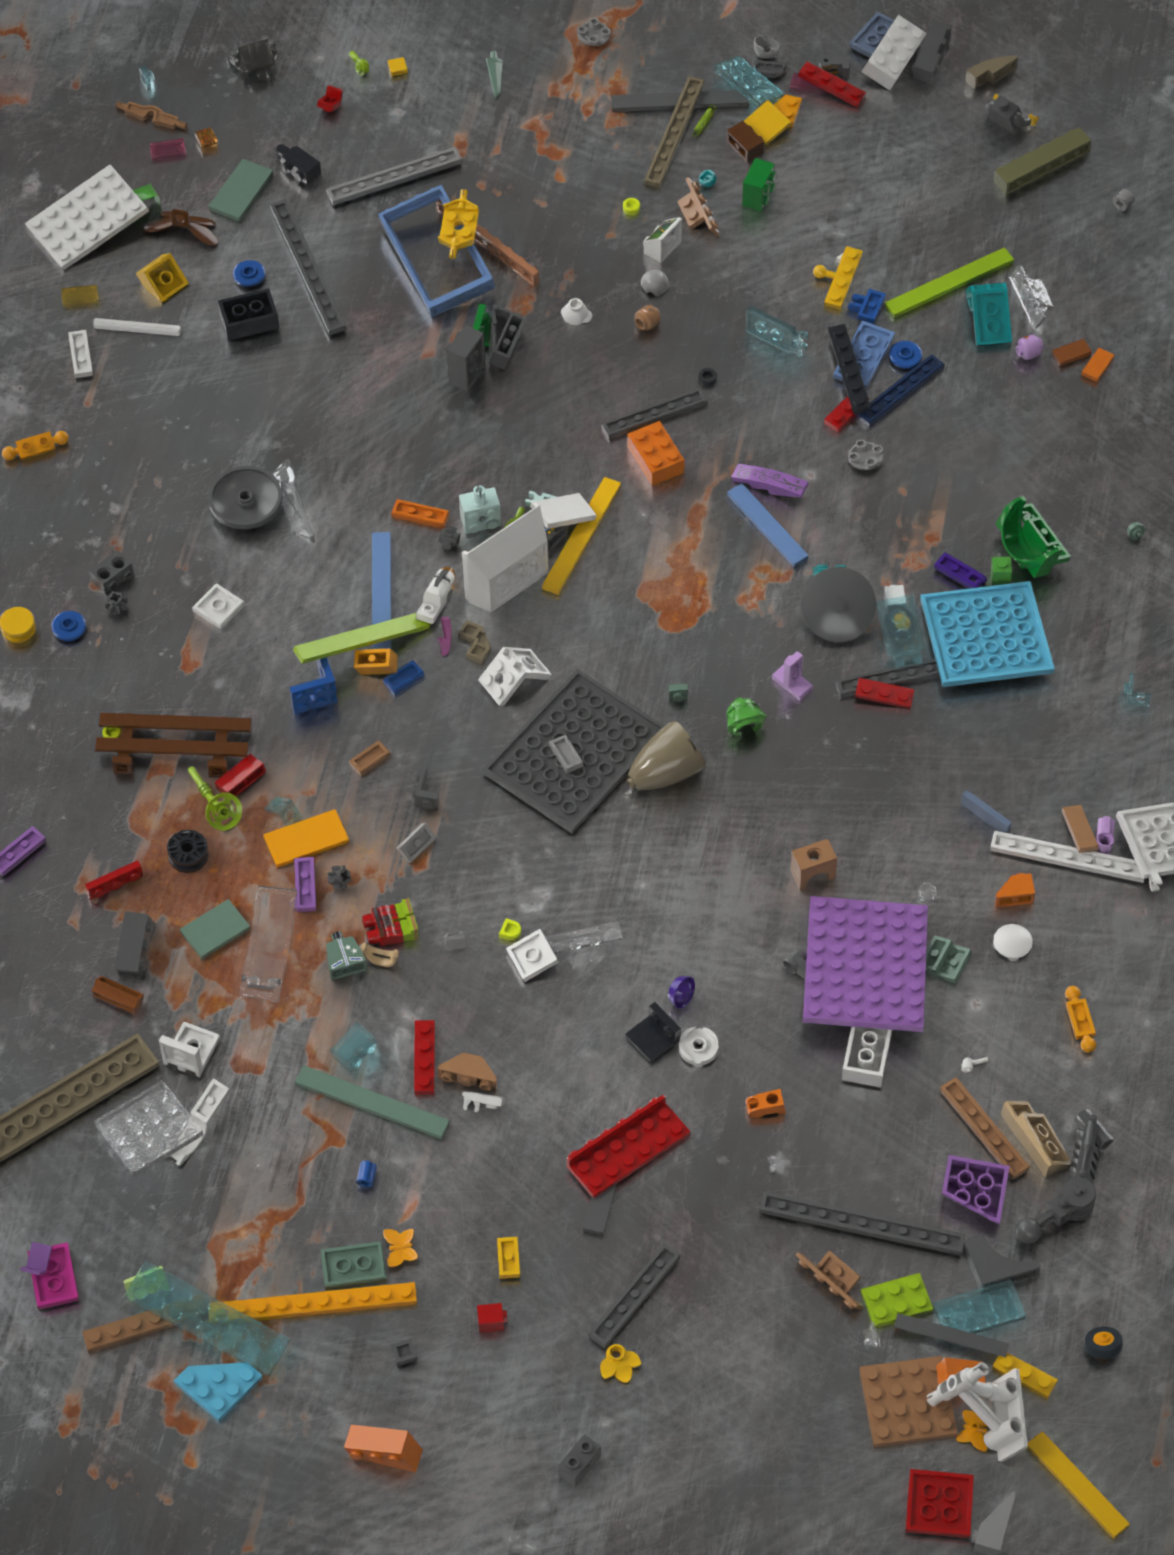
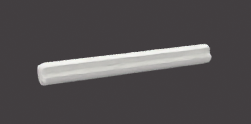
[93,318,181,336]

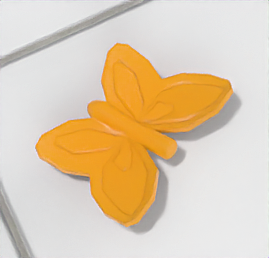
[383,1229,418,1267]
[956,1410,988,1452]

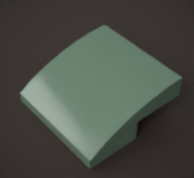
[926,935,972,984]

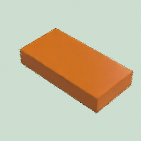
[1081,348,1115,382]

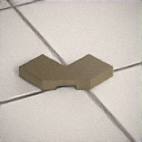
[458,620,491,665]

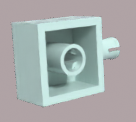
[459,485,501,534]

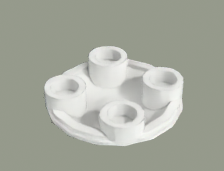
[993,924,1033,961]

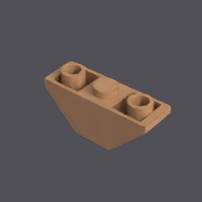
[437,1053,497,1091]

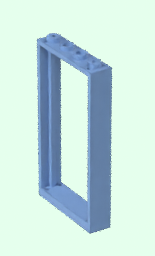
[378,185,495,318]

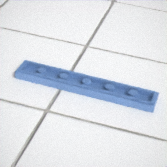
[727,483,809,568]

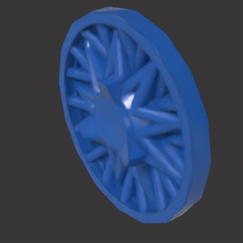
[233,260,266,287]
[889,341,922,369]
[51,611,86,641]

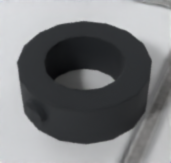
[698,368,717,386]

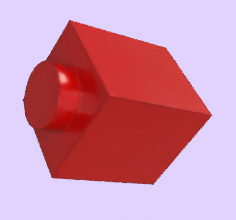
[477,1303,508,1333]

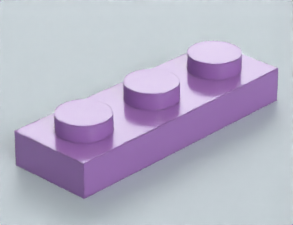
[0,826,46,877]
[294,857,316,912]

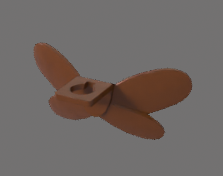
[144,209,218,246]

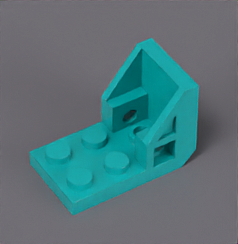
[965,282,1012,346]

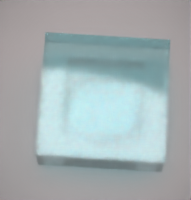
[139,65,155,90]

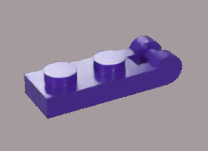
[934,552,988,589]

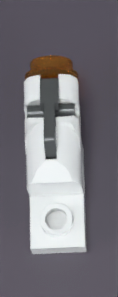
[416,566,455,624]

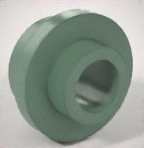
[1127,522,1145,540]

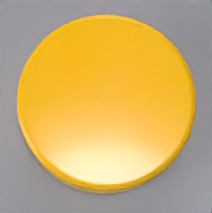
[0,607,36,643]

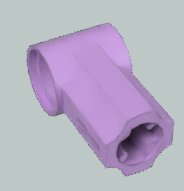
[1095,816,1115,855]

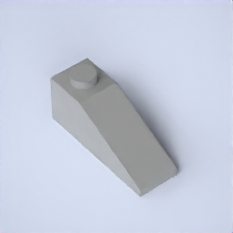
[971,1491,1017,1555]

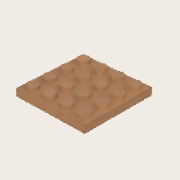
[859,1356,958,1448]

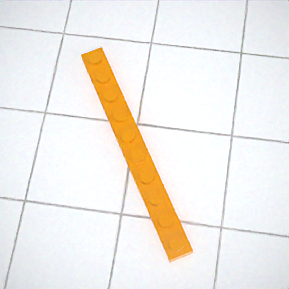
[208,1282,417,1326]

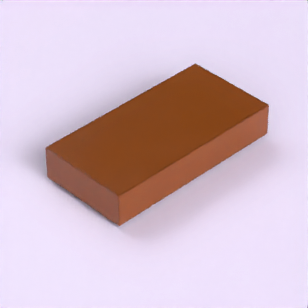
[1051,338,1092,367]

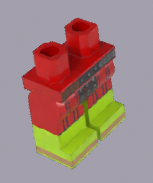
[362,898,419,947]

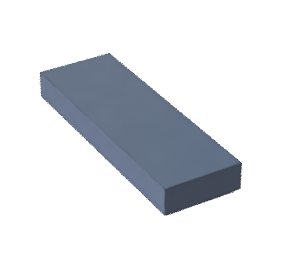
[961,790,1012,834]

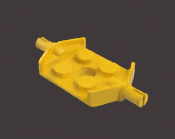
[438,189,479,259]

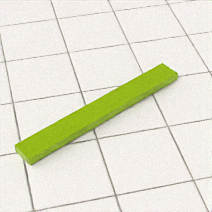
[885,247,1014,318]
[293,613,431,664]

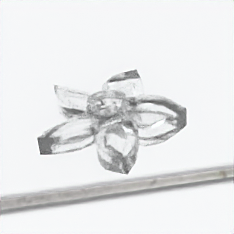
[767,1151,791,1175]
[862,1322,883,1347]

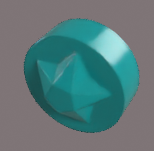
[699,170,717,188]

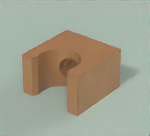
[790,839,837,890]

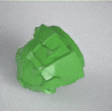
[726,697,766,737]

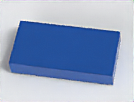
[383,660,424,695]

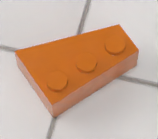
[344,1425,423,1473]

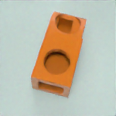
[745,1089,786,1118]

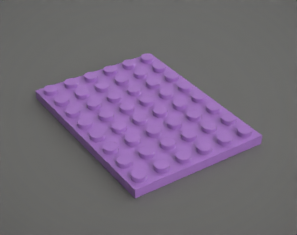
[803,896,928,1032]

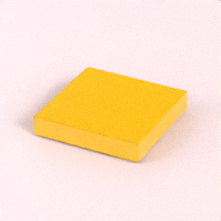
[744,100,791,146]

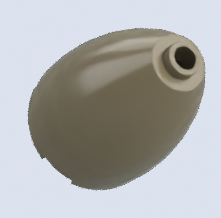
[627,721,706,791]

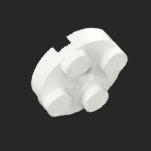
[679,1027,719,1067]

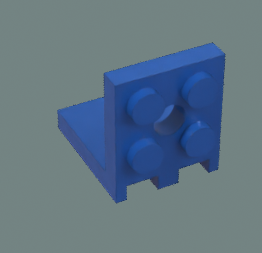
[289,657,338,714]

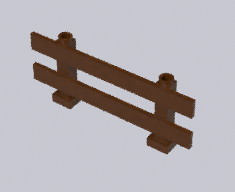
[95,713,252,777]

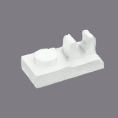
[462,1091,505,1112]

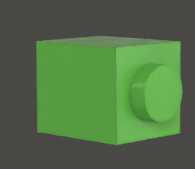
[990,557,1012,585]

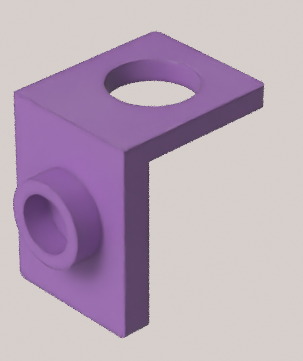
[20,1242,52,1275]

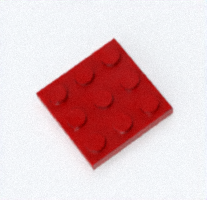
[905,1469,974,1538]

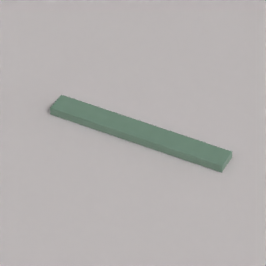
[295,1065,450,1140]

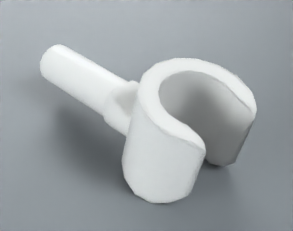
[961,1057,988,1073]

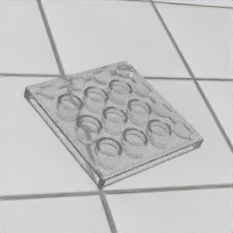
[94,1080,204,1177]

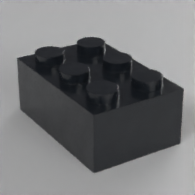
[217,288,280,340]

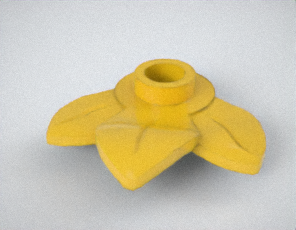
[600,1344,641,1383]

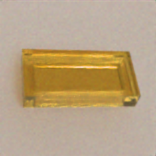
[61,285,98,306]

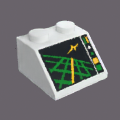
[643,217,682,263]

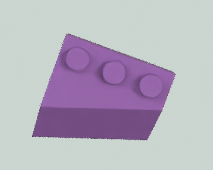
[942,1155,1010,1225]

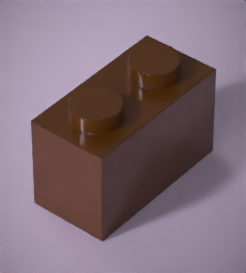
[726,121,765,162]

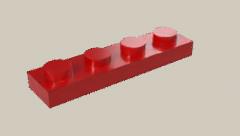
[798,61,866,108]
[414,1020,435,1095]

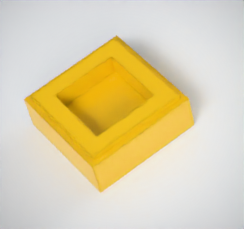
[387,57,408,77]

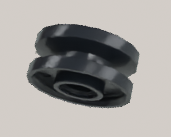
[167,830,209,873]

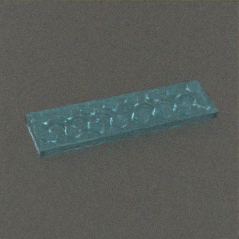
[124,1260,290,1376]

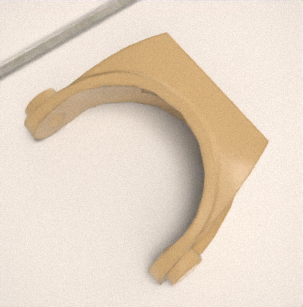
[361,943,399,967]

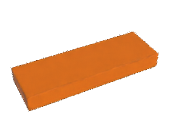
[391,499,449,529]

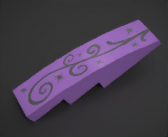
[731,464,808,498]

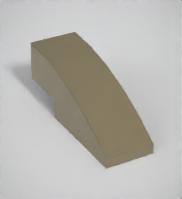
[965,55,1018,89]

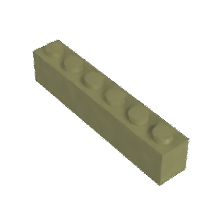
[994,127,1092,195]

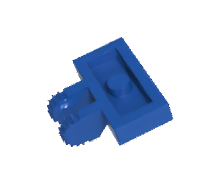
[847,289,886,324]

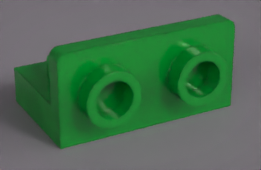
[473,304,490,347]

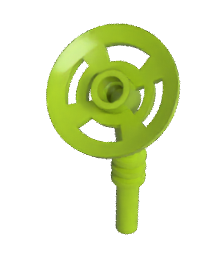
[188,766,242,831]

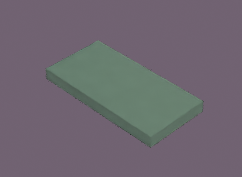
[209,159,273,222]

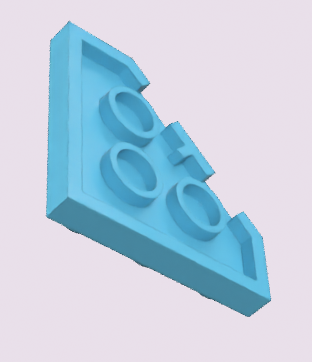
[174,1362,263,1422]

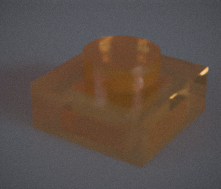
[195,127,218,149]

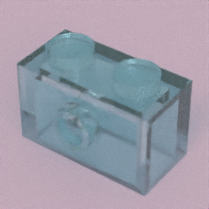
[330,1022,378,1072]

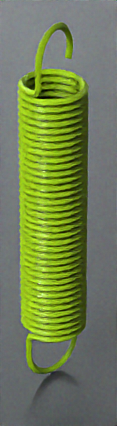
[692,106,716,136]

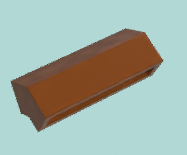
[91,976,144,1015]

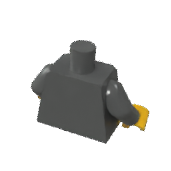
[985,93,1039,135]

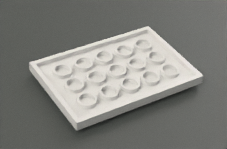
[25,165,149,271]

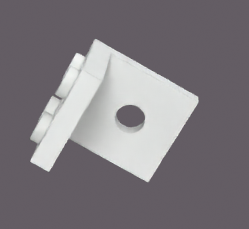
[478,647,552,706]
[159,1022,220,1078]

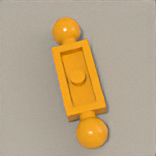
[2,431,69,461]
[1065,986,1097,1053]

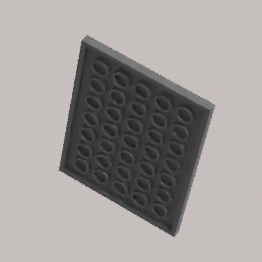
[482,669,664,833]

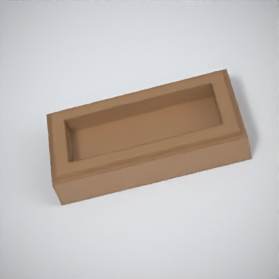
[349,740,391,776]

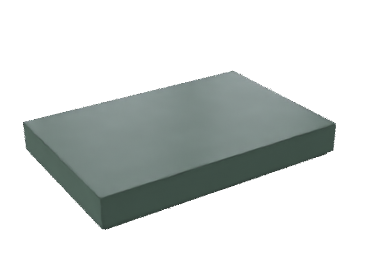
[179,899,251,960]
[320,1241,387,1290]

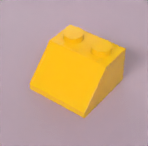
[136,253,189,302]

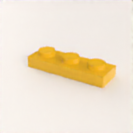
[992,1353,1058,1400]

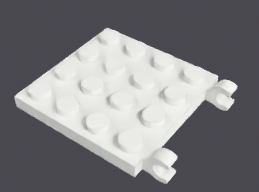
[1116,802,1174,892]

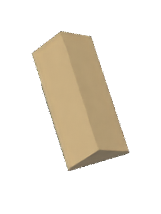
[1001,1101,1072,1178]

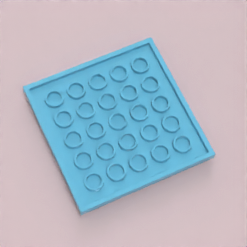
[920,581,1055,687]

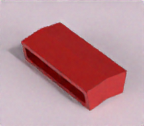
[215,753,267,796]

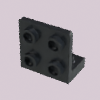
[626,1002,681,1062]

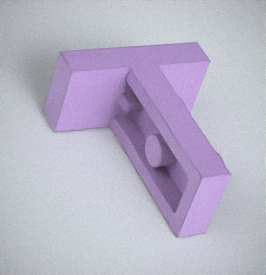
[772,651,813,700]

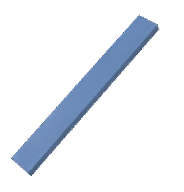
[372,532,391,649]

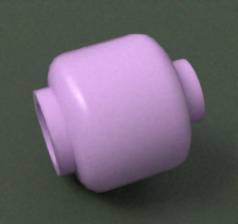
[1016,334,1044,360]

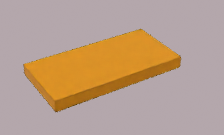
[263,809,349,868]

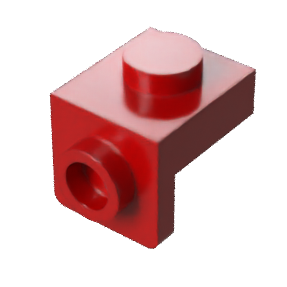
[317,85,343,112]

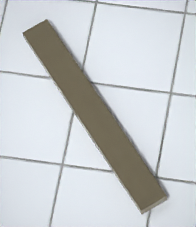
[644,76,705,188]

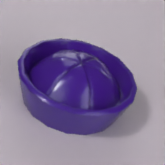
[668,976,695,1009]

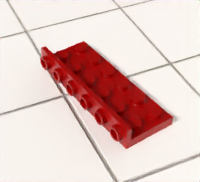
[567,1094,691,1198]

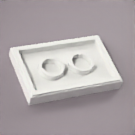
[530,493,596,529]

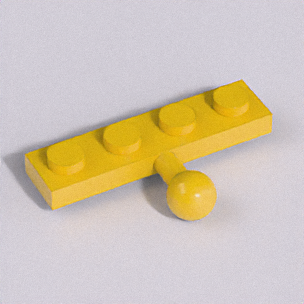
[813,246,863,310]

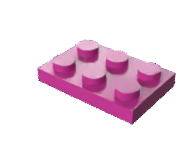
[27,1242,79,1310]

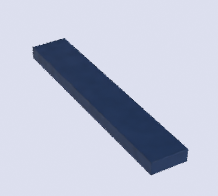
[856,354,945,427]

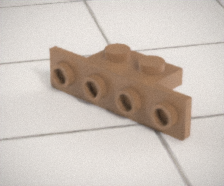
[677,177,720,236]
[796,1250,864,1310]

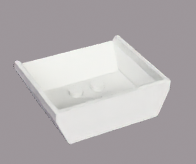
[462,503,549,612]

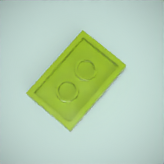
[860,1273,933,1329]

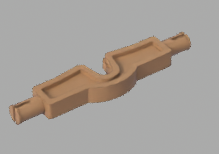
[115,101,188,130]

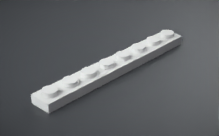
[990,831,1144,883]

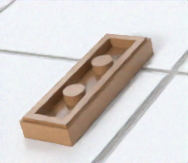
[1062,805,1098,853]

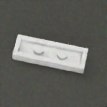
[68,330,93,378]

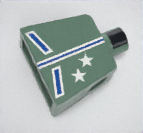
[326,931,367,980]

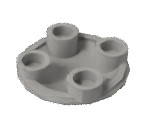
[577,18,611,46]
[848,439,884,470]

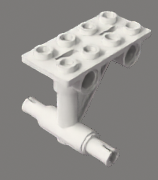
[927,1362,1028,1462]

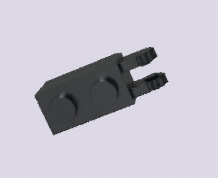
[276,144,321,185]

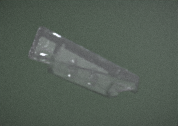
[272,458,315,543]

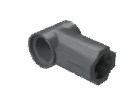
[782,948,807,979]

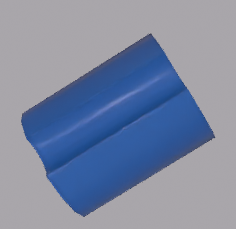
[356,1161,377,1188]

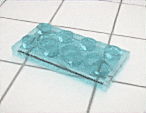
[713,56,784,108]
[933,1279,1026,1334]

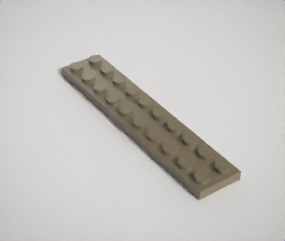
[0,1033,160,1162]

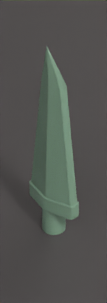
[486,51,503,99]

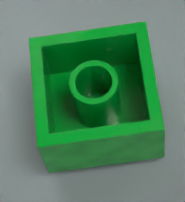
[742,158,777,211]

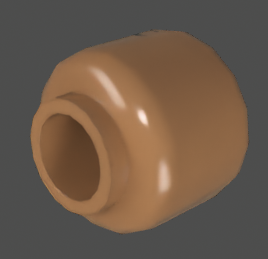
[634,305,661,331]

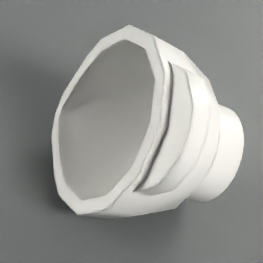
[561,298,592,325]

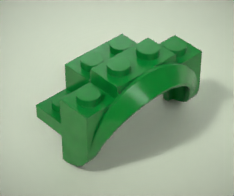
[995,496,1071,578]

